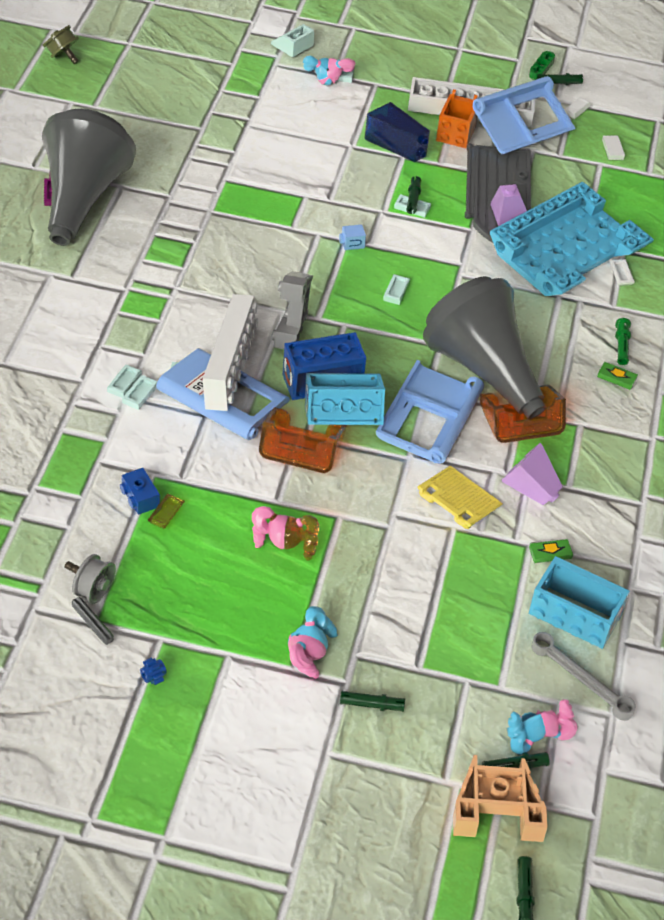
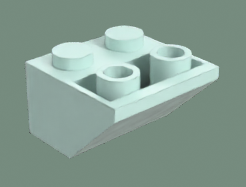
[271,24,315,57]

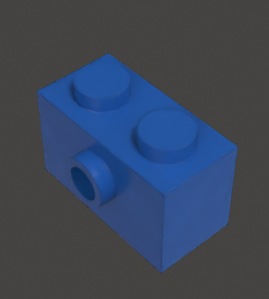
[120,468,160,515]

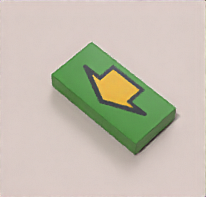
[597,362,638,390]
[529,539,573,563]

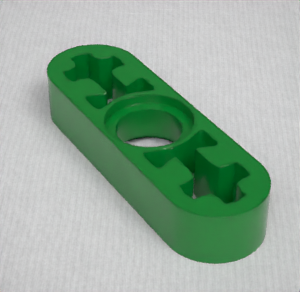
[529,51,555,80]

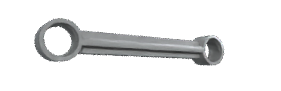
[532,632,636,721]

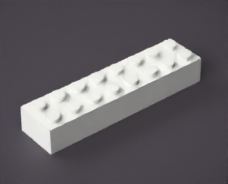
[408,77,535,127]
[203,294,258,411]

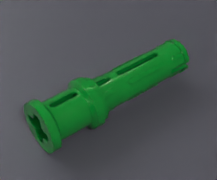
[615,318,631,365]

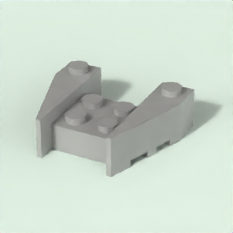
[272,271,313,349]

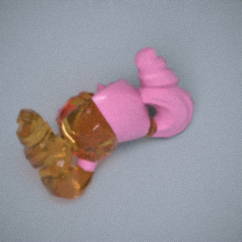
[251,506,319,561]

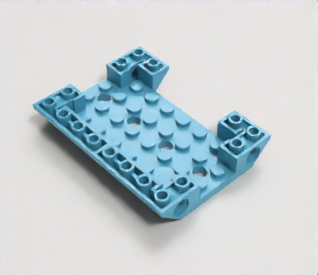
[490,182,654,296]

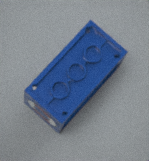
[282,332,366,400]

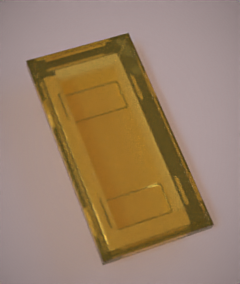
[148,493,185,529]

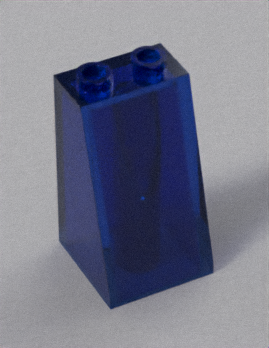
[365,102,430,162]

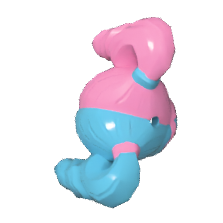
[303,55,356,85]
[288,606,338,679]
[507,699,578,755]

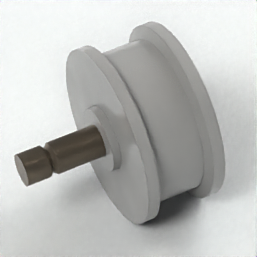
[64,554,116,604]

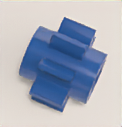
[140,657,167,685]

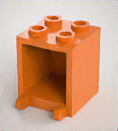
[436,89,478,148]

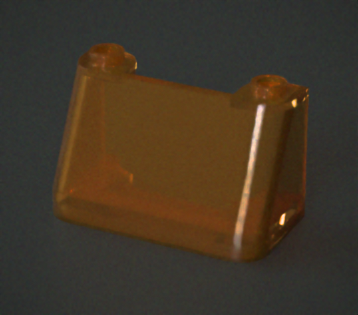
[480,385,566,443]
[259,407,347,473]

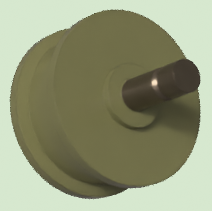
[42,25,79,64]

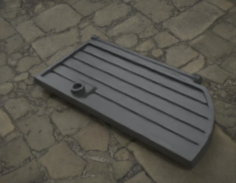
[465,143,531,243]

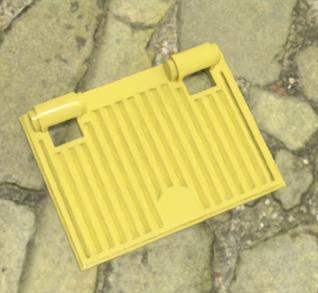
[417,466,503,529]

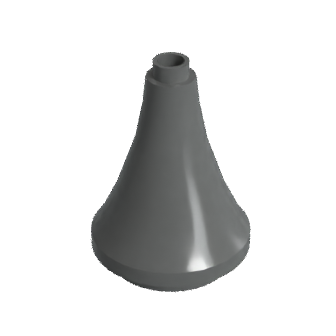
[42,108,136,246]
[423,276,547,420]

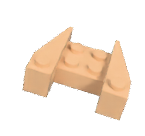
[453,755,547,842]

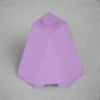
[491,184,527,226]
[501,443,563,505]

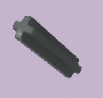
[71,597,114,645]

